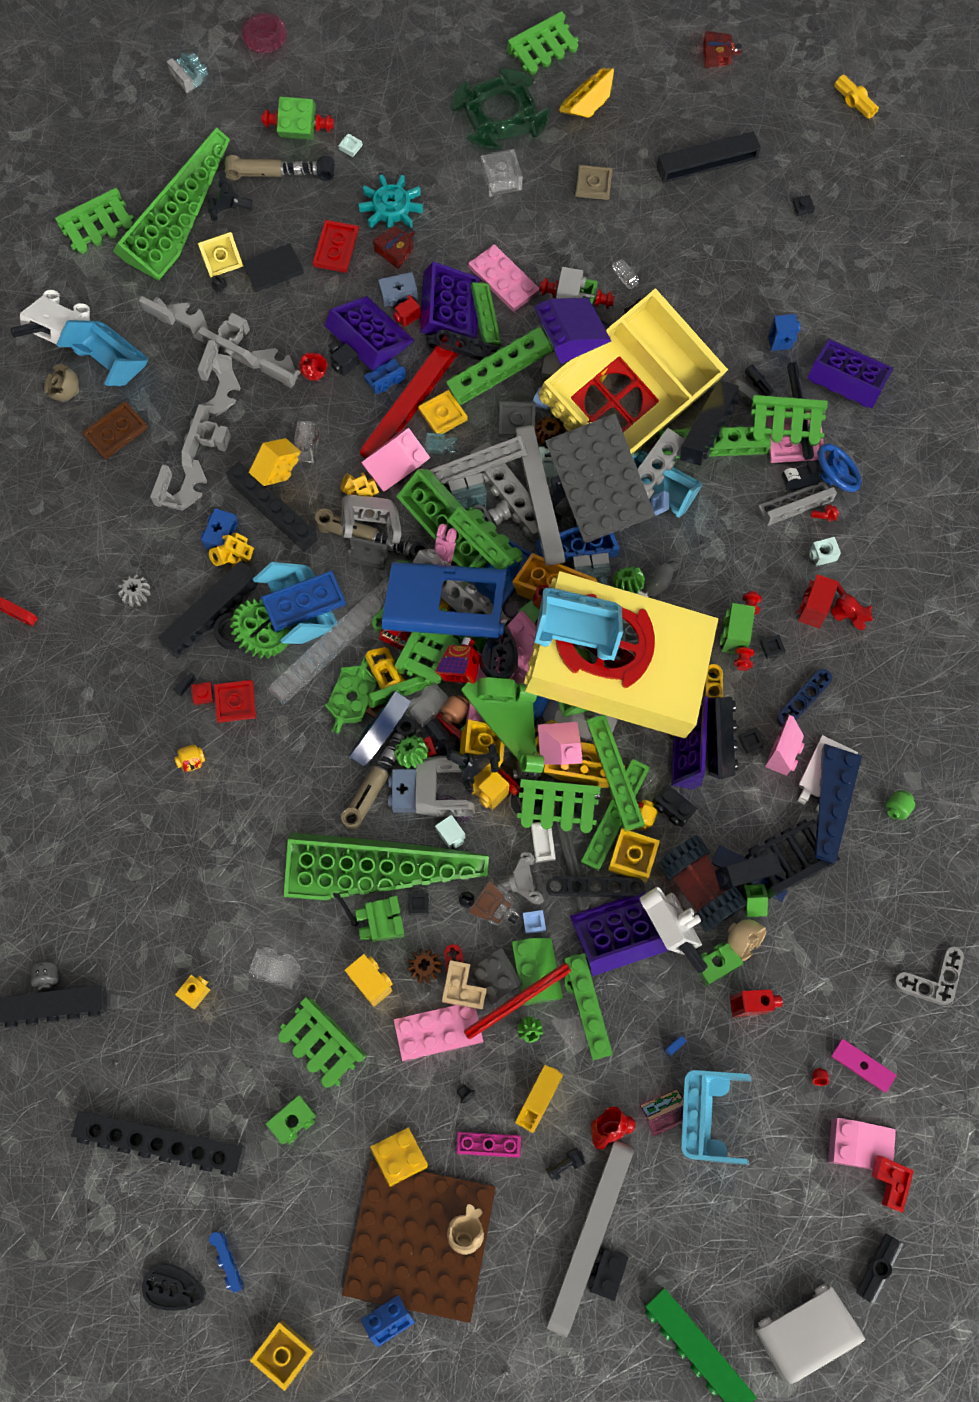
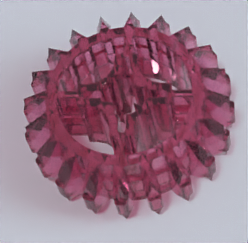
[242,11,287,54]

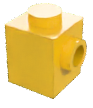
[175,975,210,1010]

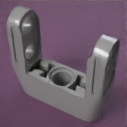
[340,495,401,544]
[416,756,475,817]

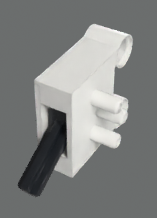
[10,290,90,344]
[640,887,708,973]

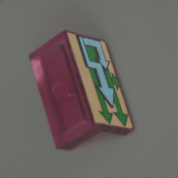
[640,1089,684,1137]

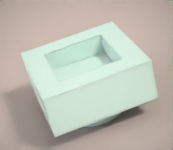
[339,134,362,157]

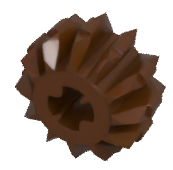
[535,415,566,444]
[407,949,442,984]

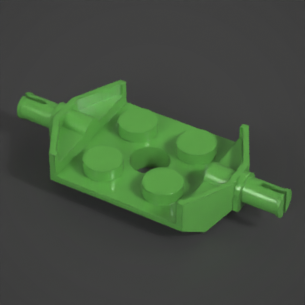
[325,655,378,734]

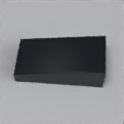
[173,673,196,697]

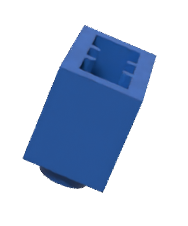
[768,314,800,351]
[201,508,239,550]

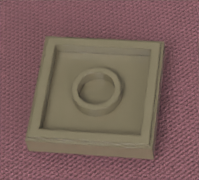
[576,165,613,200]

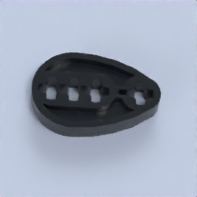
[480,627,518,679]
[142,1264,206,1311]

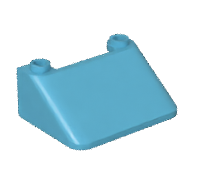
[534,588,623,661]

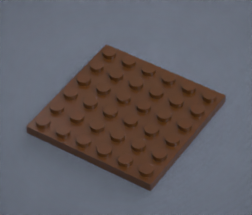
[342,1161,496,1323]

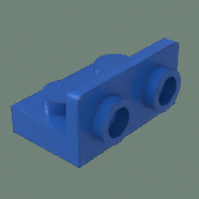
[364,359,406,394]
[361,1296,415,1348]

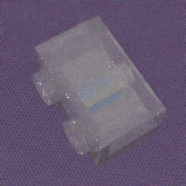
[406,683,449,730]

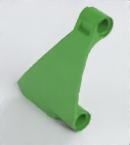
[461,677,544,773]

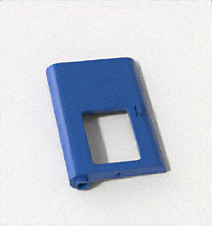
[382,562,507,639]

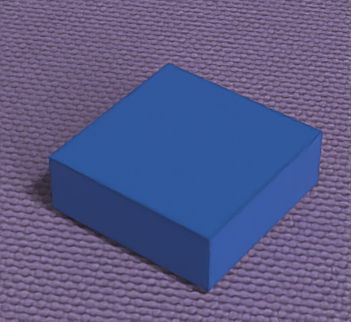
[664,1036,687,1057]

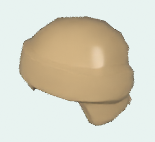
[447,1204,484,1254]

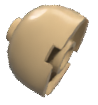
[728,919,766,961]

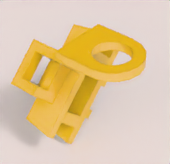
[340,473,379,497]
[209,533,254,568]

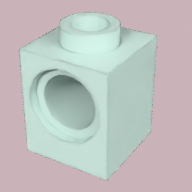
[809,537,841,566]
[435,815,465,849]

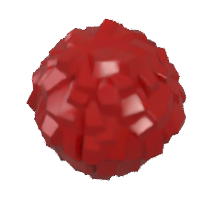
[299,352,327,381]

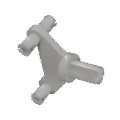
[495,852,544,904]

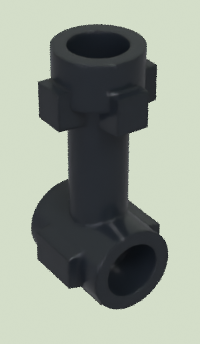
[545,1147,586,1181]

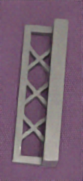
[758,481,837,526]

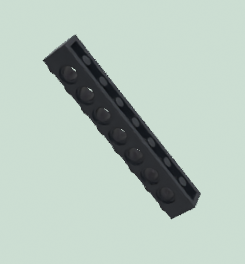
[71,1111,246,1177]

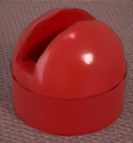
[812,1068,829,1086]

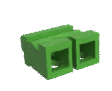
[355,896,404,943]

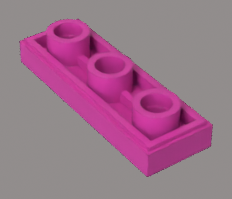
[830,1039,897,1093]
[456,1132,521,1158]

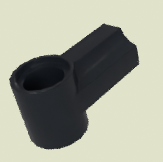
[423,717,461,756]

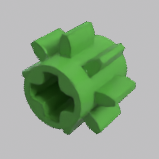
[517,1016,543,1042]

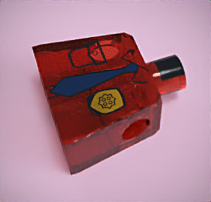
[703,31,742,68]
[373,226,415,269]

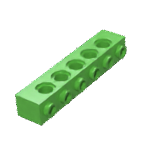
[447,327,553,406]
[658,426,771,458]

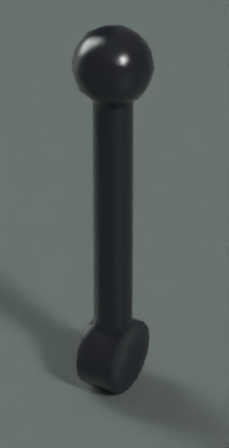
[333,893,359,926]

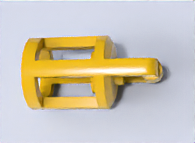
[365,647,405,689]

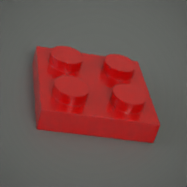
[214,680,256,723]

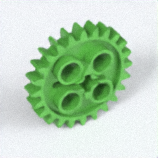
[230,599,291,659]

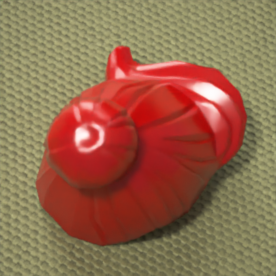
[591,1106,636,1150]

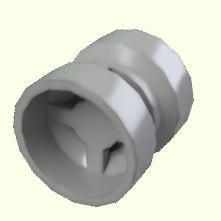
[487,502,511,526]

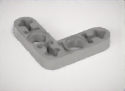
[893,947,964,1006]

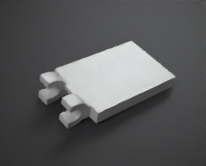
[797,735,858,812]

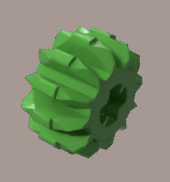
[613,566,645,593]
[394,735,428,769]

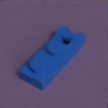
[209,1232,245,1293]

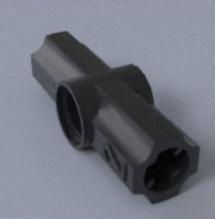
[856,1234,904,1304]

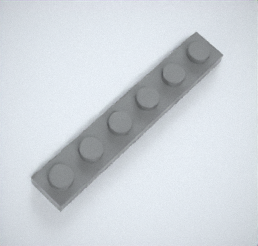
[430,436,528,486]

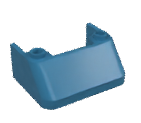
[56,320,149,386]

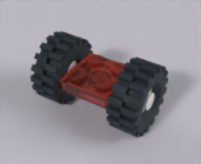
[657,835,747,933]

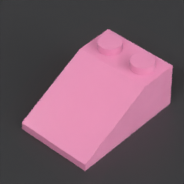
[361,428,430,492]
[765,715,804,776]
[828,1118,896,1170]

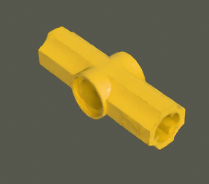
[834,74,879,119]

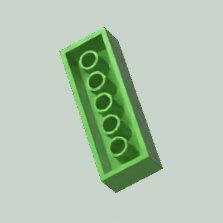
[396,469,488,568]

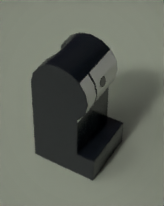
[781,460,820,490]

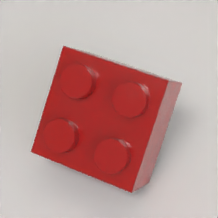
[797,574,839,629]

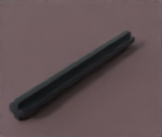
[787,362,814,460]

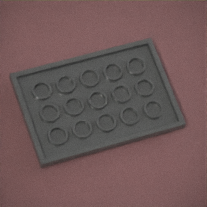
[545,414,655,544]

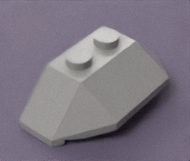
[542,699,618,744]

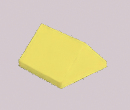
[198,232,243,277]

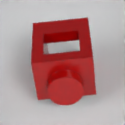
[392,295,421,327]

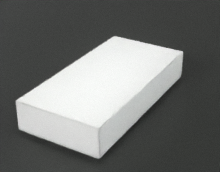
[531,822,556,863]

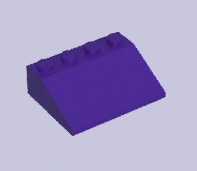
[420,261,479,339]
[324,296,414,370]
[534,298,611,364]
[807,339,893,408]
[671,696,708,790]
[570,891,669,976]

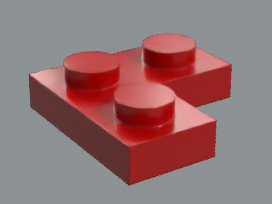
[871,1155,914,1213]

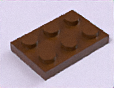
[82,401,148,460]

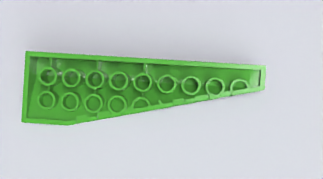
[113,127,230,281]
[284,832,489,900]

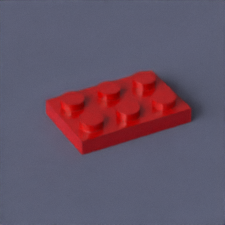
[313,220,359,273]

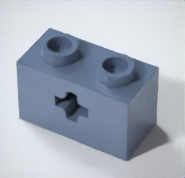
[378,272,418,307]
[388,769,416,813]

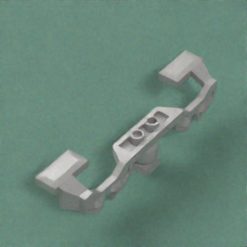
[139,296,301,388]
[150,340,241,511]

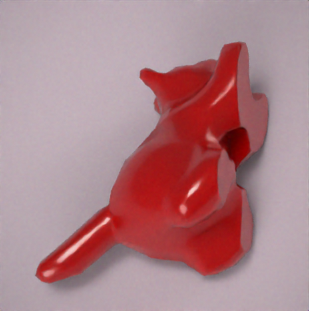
[831,583,873,630]

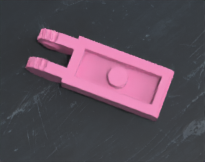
[434,524,457,565]

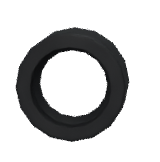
[213,612,251,650]

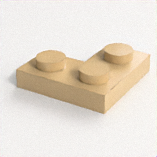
[442,960,487,1010]

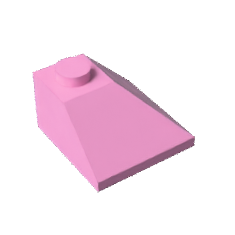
[538,722,582,765]

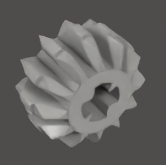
[118,574,151,607]

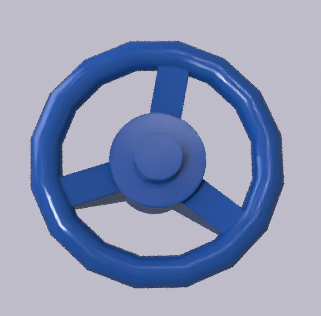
[817,443,862,493]

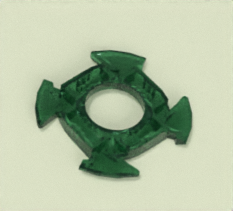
[451,68,550,151]

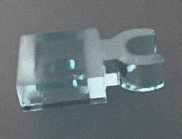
[425,433,458,454]

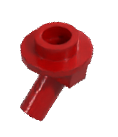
[811,504,839,522]

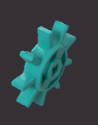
[358,174,423,234]

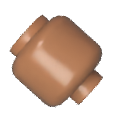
[441,695,469,724]

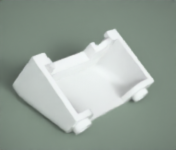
[755,1284,865,1384]

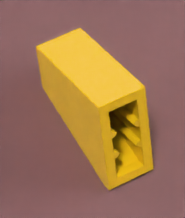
[515,1065,563,1133]

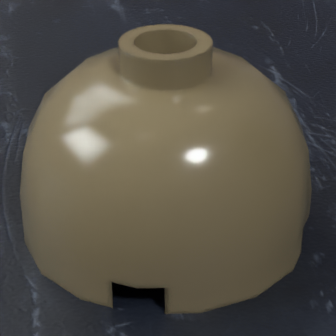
[44,364,79,401]

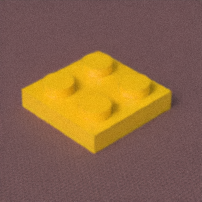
[418,390,468,437]
[370,1127,428,1187]

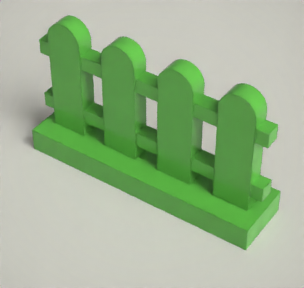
[506,11,578,75]
[55,188,134,254]
[750,395,828,446]
[448,506,523,569]
[395,607,459,685]
[517,779,601,833]
[278,997,368,1088]

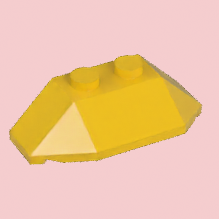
[559,68,614,118]
[544,742,625,788]

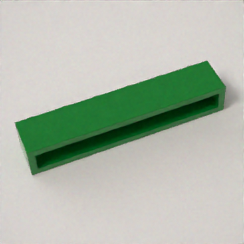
[643,1287,757,1402]

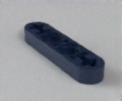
[777,669,832,727]

